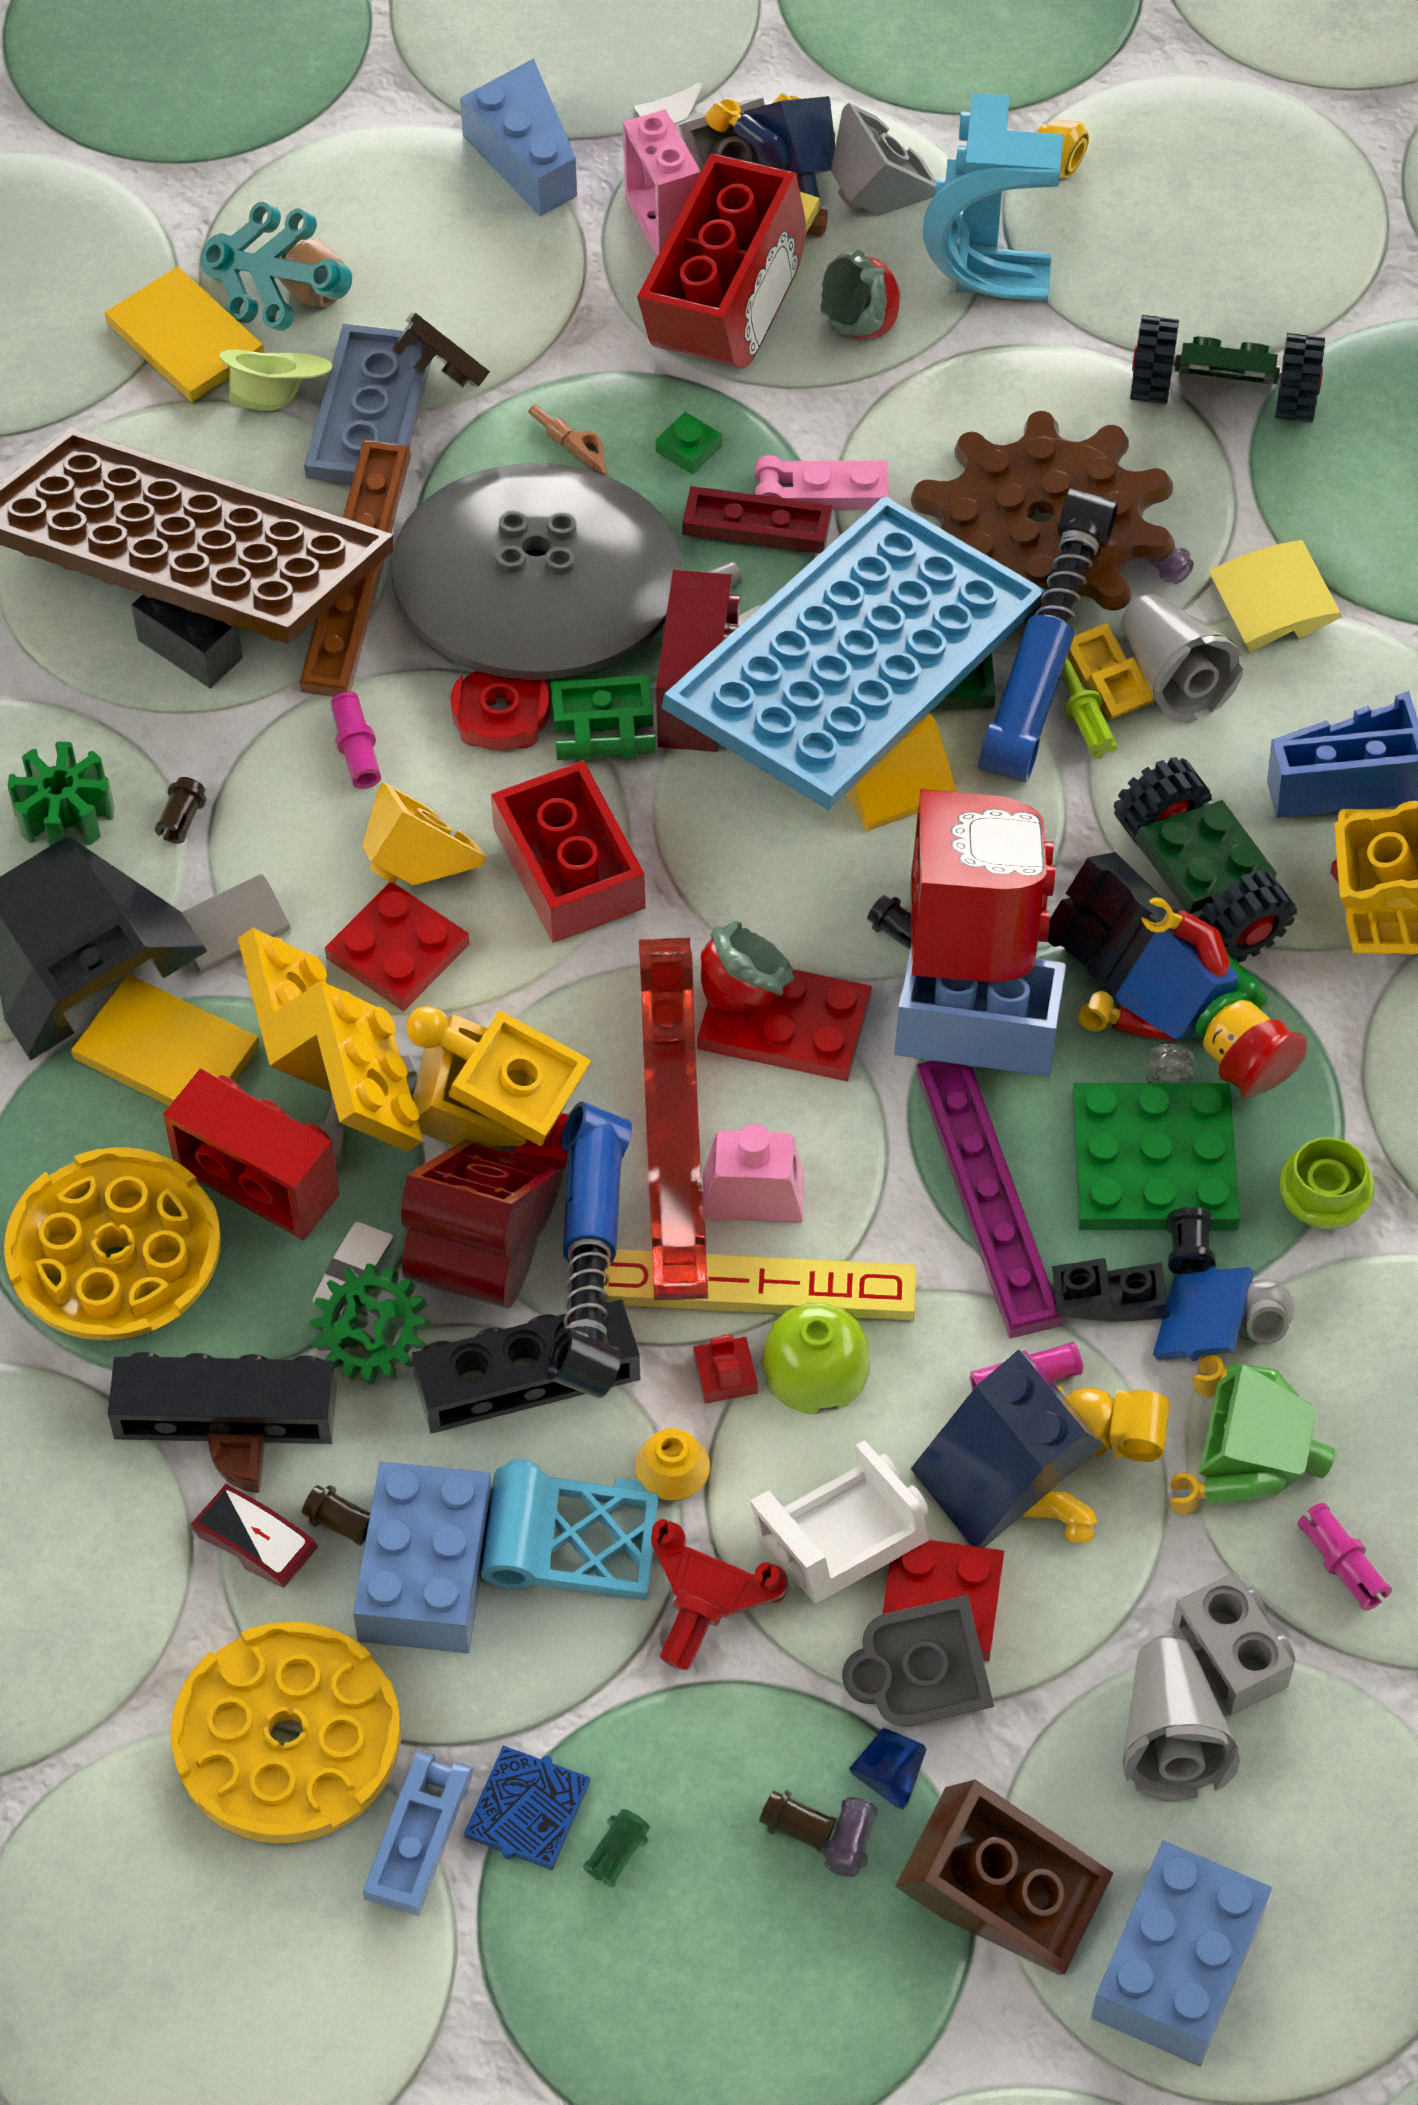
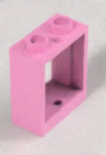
[623,109,701,257]

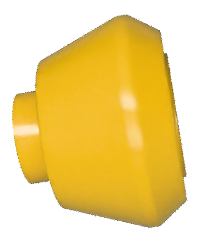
[1037,119,1090,179]
[635,1428,710,1501]

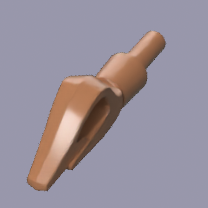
[528,404,608,476]

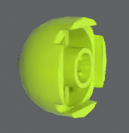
[763,1303,870,1414]

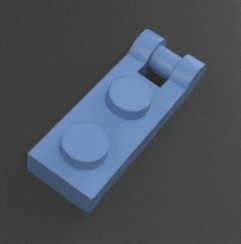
[363,1751,473,1916]

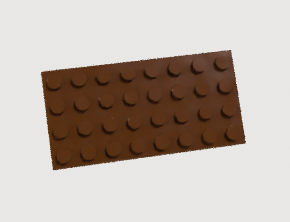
[0,428,393,644]

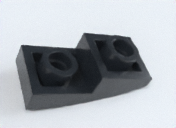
[1052,1258,1170,1321]

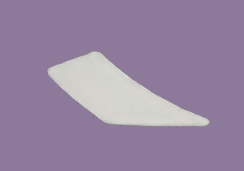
[634,82,702,123]

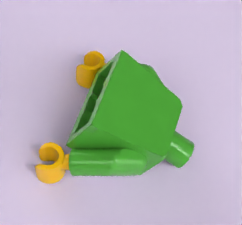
[1170,1355,1335,1515]

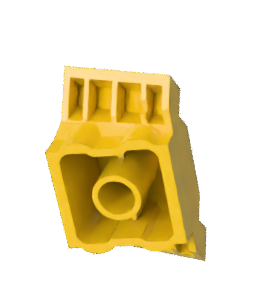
[1334,801,1418,955]

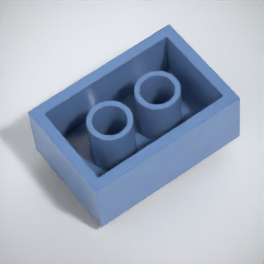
[894,950,1066,1077]
[353,1461,492,1653]
[1091,1840,1272,2067]

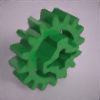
[310,1264,431,1384]

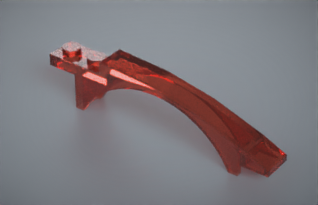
[639,937,708,1301]

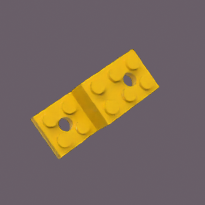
[238,927,423,1152]

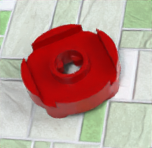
[450,670,550,750]

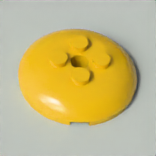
[4,1147,221,1341]

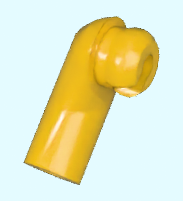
[1022,1491,1098,1543]

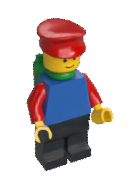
[1047,852,1307,1099]

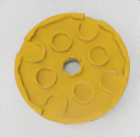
[171,1621,401,1844]

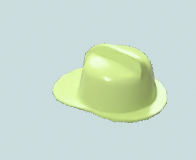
[219,350,332,411]

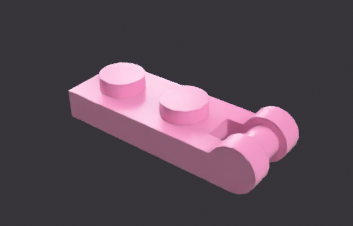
[755,455,889,510]

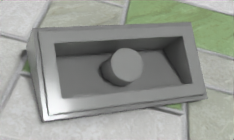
[182,874,290,973]

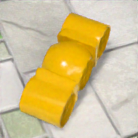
[1057,1386,1171,1462]

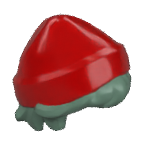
[820,250,901,340]
[700,921,794,1012]

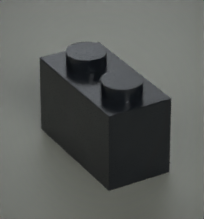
[131,594,243,689]

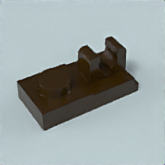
[393,313,490,388]

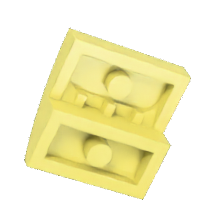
[1209,540,1342,653]

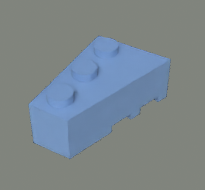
[460,58,577,216]

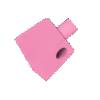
[702,1124,804,1222]

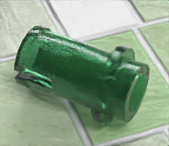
[582,1809,650,1888]

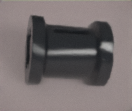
[1166,1207,1216,1275]

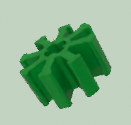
[7,741,115,846]

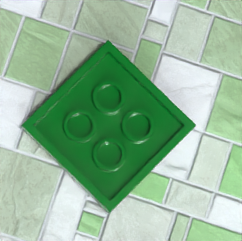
[1072,1083,1240,1230]

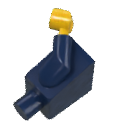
[705,93,836,201]

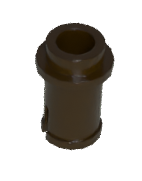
[155,777,206,844]
[302,1485,371,1546]
[759,1790,837,1853]

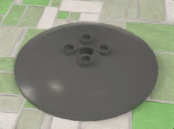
[392,463,682,680]

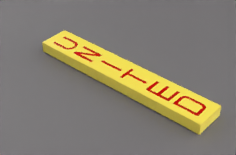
[603,1249,916,1321]

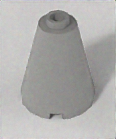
[1122,594,1244,722]
[1123,1635,1240,1800]

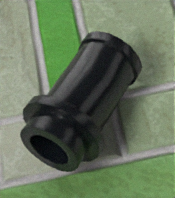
[867,895,911,950]

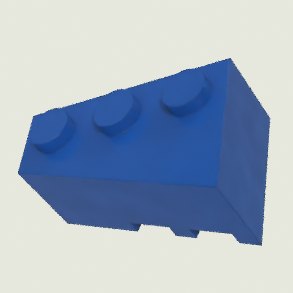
[1267,691,1418,818]

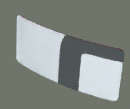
[313,1222,393,1315]

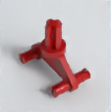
[651,1519,789,1670]

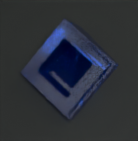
[849,1727,927,1810]

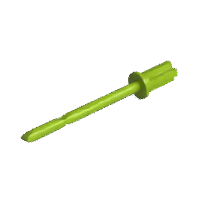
[1061,656,1118,759]

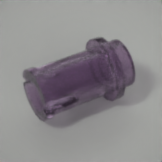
[1145,547,1194,584]
[822,1797,878,1877]

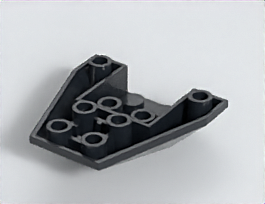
[0,835,207,1061]

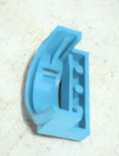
[923,93,1063,302]

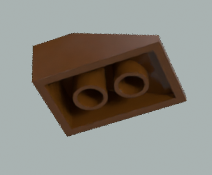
[895,1779,1114,1975]

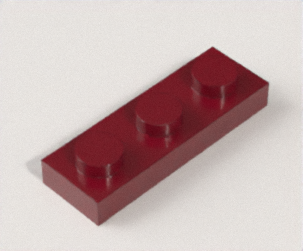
[682,486,832,553]

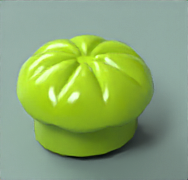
[1279,1137,1374,1230]

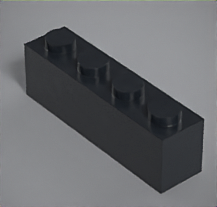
[108,1352,337,1444]

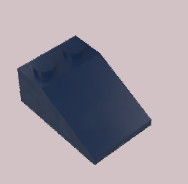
[910,1349,1104,1548]

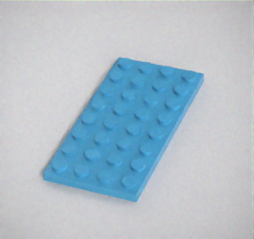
[662,496,1045,810]

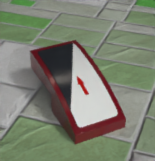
[190,1484,318,1588]

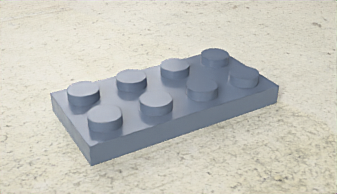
[304,323,432,484]

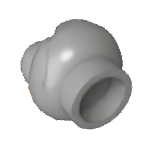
[1238,1279,1294,1345]

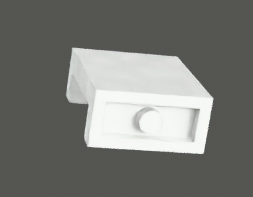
[750,1440,929,1605]

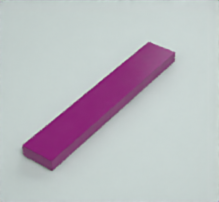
[916,1060,1062,1339]

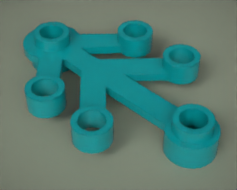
[201,202,352,331]

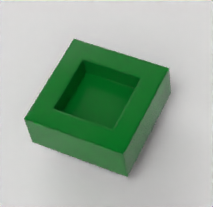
[656,411,722,475]

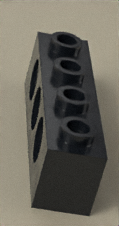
[411,1299,641,1434]

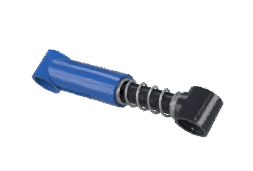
[978,489,1118,782]
[546,1101,632,1398]

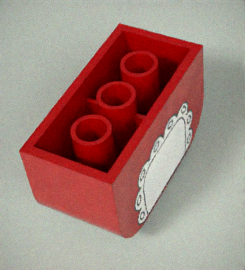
[637,153,806,369]
[910,789,1055,982]

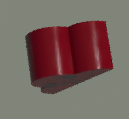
[401,1139,565,1309]

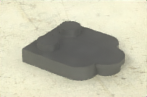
[842,1595,994,1727]

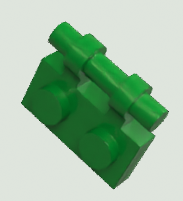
[551,675,656,763]

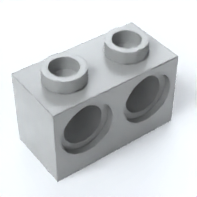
[1172,1572,1295,1716]

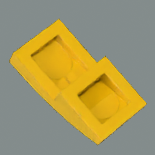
[1068,623,1154,720]

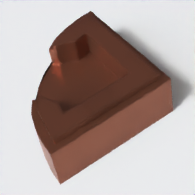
[208,1433,265,1493]

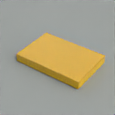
[104,266,264,403]
[71,973,260,1106]

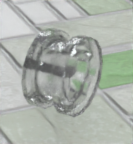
[1146,1044,1195,1083]

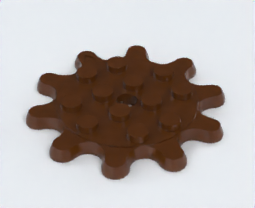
[910,411,1175,625]

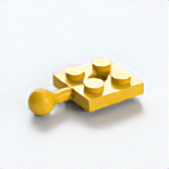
[406,1006,591,1146]

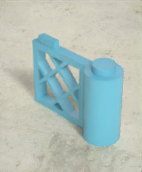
[481,1459,658,1600]

